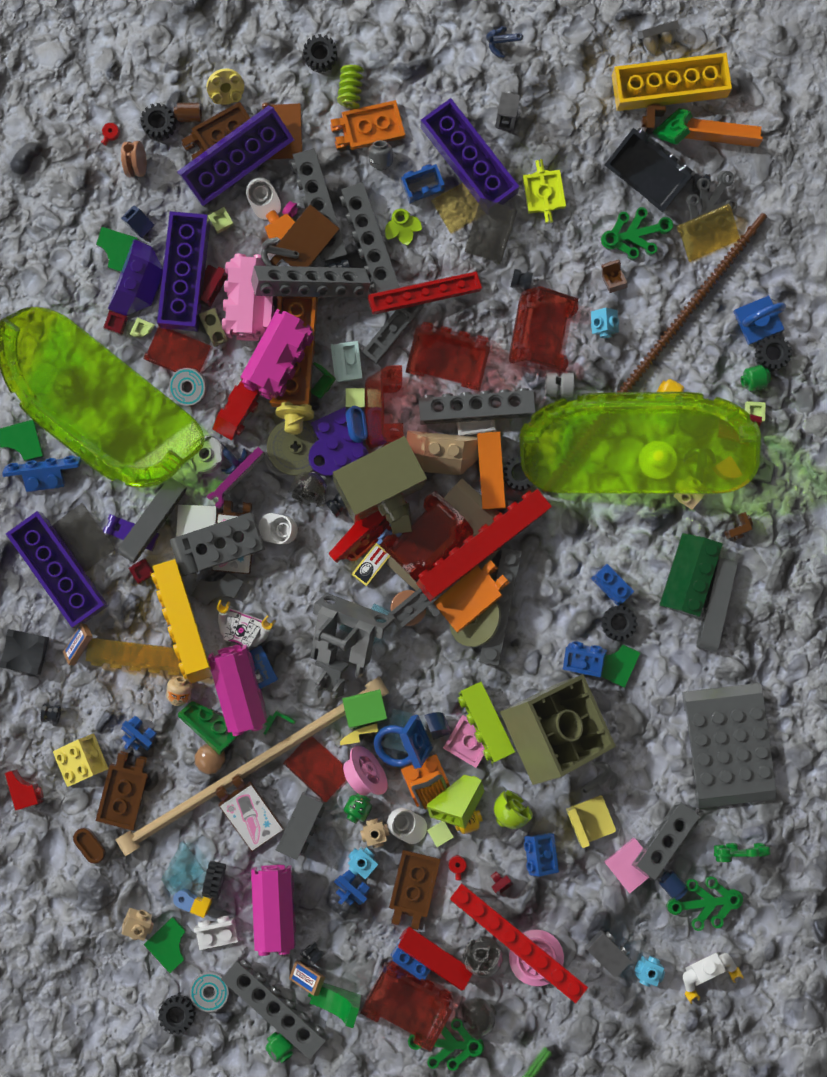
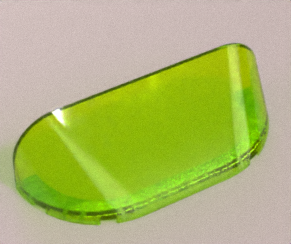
[0,307,204,488]
[519,392,761,494]

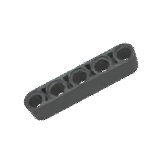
[117,477,187,563]
[696,557,737,653]

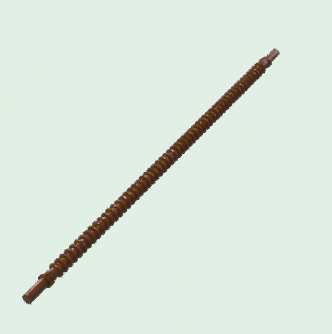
[541,213,767,494]

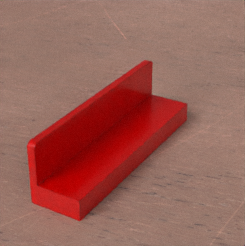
[398,927,474,991]

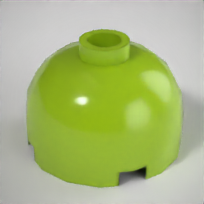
[494,790,533,829]

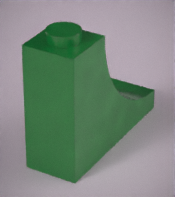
[308,982,361,1028]

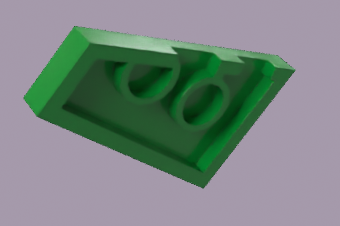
[178,701,240,755]

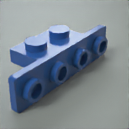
[2,455,81,492]

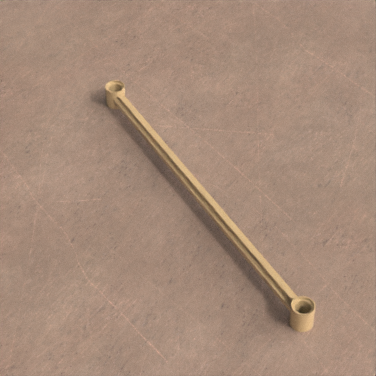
[115,676,390,856]

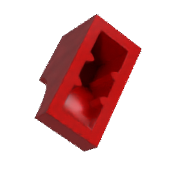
[5,769,44,811]

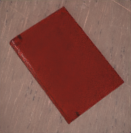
[143,326,211,372]
[283,736,347,803]

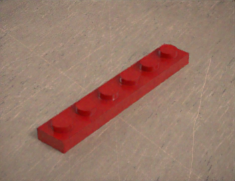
[368,271,482,315]

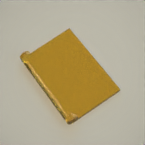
[431,183,486,233]
[677,203,740,262]

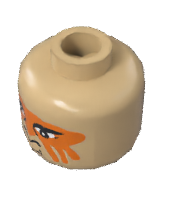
[166,676,193,706]

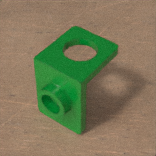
[311,362,336,399]
[263,710,296,735]

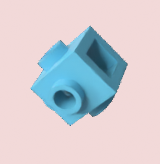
[591,308,619,338]
[348,846,379,879]
[635,955,665,987]

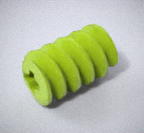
[337,65,364,109]

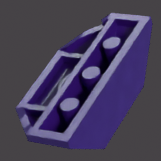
[108,239,163,316]

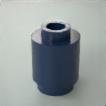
[659,870,688,900]

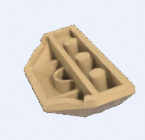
[406,430,479,475]

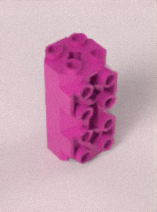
[240,309,314,400]
[207,645,267,736]
[251,865,296,956]

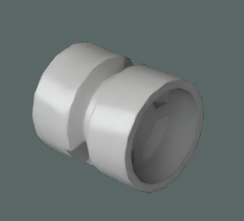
[545,372,574,398]

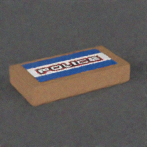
[63,623,93,666]
[289,960,325,996]

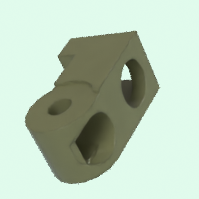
[199,308,228,347]

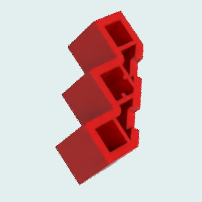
[212,380,261,441]

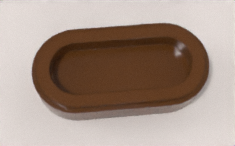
[73,828,106,864]

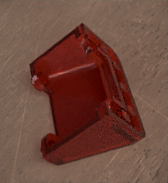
[509,286,579,373]
[380,491,474,583]

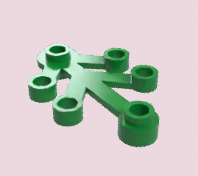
[601,207,673,260]
[714,843,771,862]
[666,876,743,931]
[408,1015,484,1071]

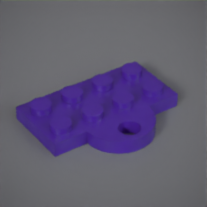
[308,407,369,477]

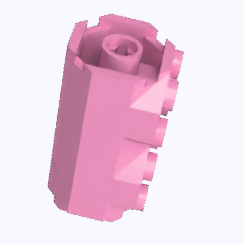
[222,254,266,341]

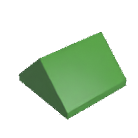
[342,689,388,729]

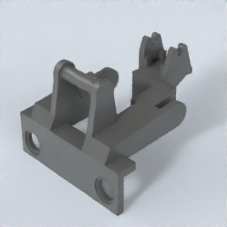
[311,593,394,699]

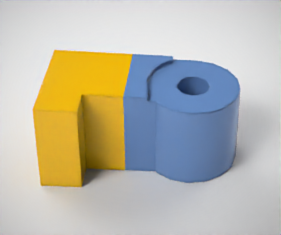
[173,889,213,918]

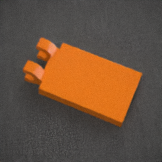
[330,100,405,150]
[433,560,510,633]

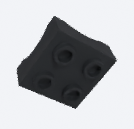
[0,629,49,675]

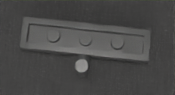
[388,580,459,630]

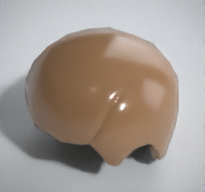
[194,744,226,774]

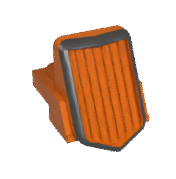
[401,754,450,809]

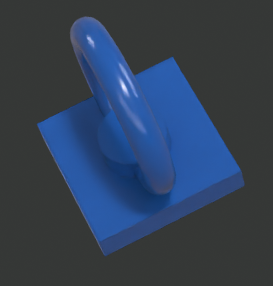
[733,295,786,345]
[374,715,433,769]

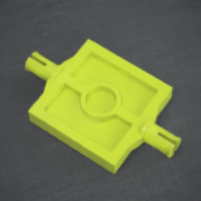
[522,159,566,224]

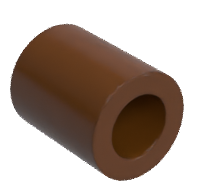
[174,103,202,122]

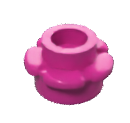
[282,201,299,218]

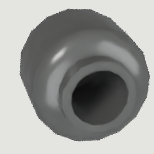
[368,140,393,171]

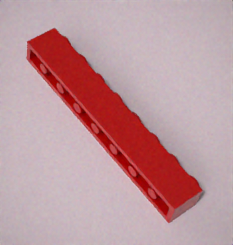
[416,489,552,602]
[450,883,588,1004]

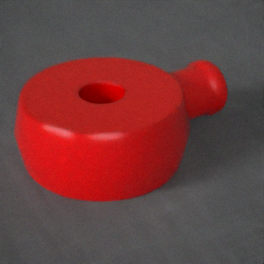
[101,123,120,146]
[448,855,467,880]

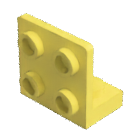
[53,733,109,787]
[566,795,616,848]

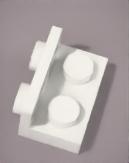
[194,916,239,950]

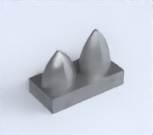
[637,20,679,55]

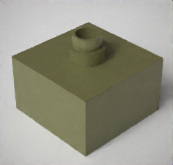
[333,436,427,524]
[500,674,616,785]

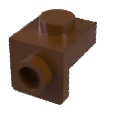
[641,104,666,134]
[601,259,628,293]
[724,512,753,541]

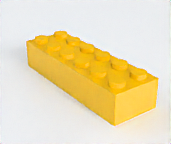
[611,53,732,111]
[151,559,213,684]

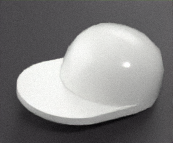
[246,178,281,220]
[258,513,298,544]
[387,808,427,844]

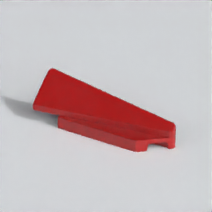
[329,501,407,563]

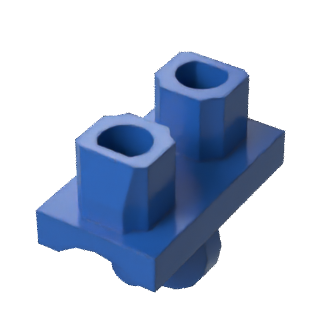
[121,716,156,751]
[334,870,370,906]

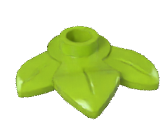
[385,208,422,246]

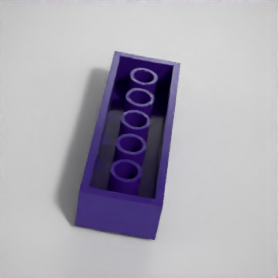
[420,98,519,215]
[177,105,294,206]
[157,211,211,332]
[5,511,108,628]

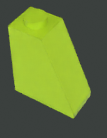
[427,775,485,828]

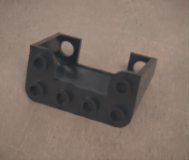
[604,128,693,212]

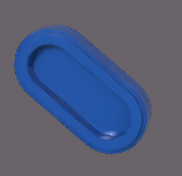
[346,406,368,443]

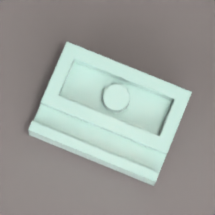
[331,341,363,383]

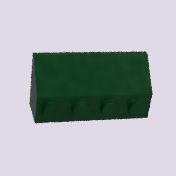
[659,533,723,618]

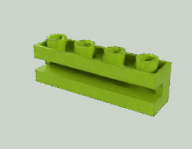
[458,682,515,764]

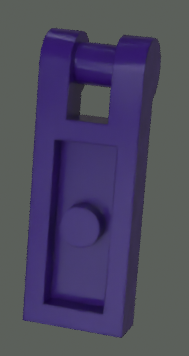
[102,514,160,551]

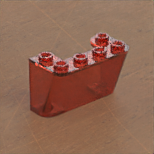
[405,321,492,391]
[365,365,404,450]
[360,960,454,1052]

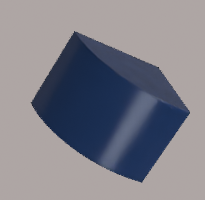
[121,205,154,238]
[424,712,451,740]

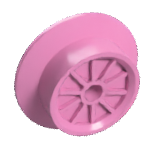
[343,746,388,796]
[509,929,564,986]

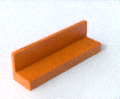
[685,118,763,147]
[477,432,505,510]

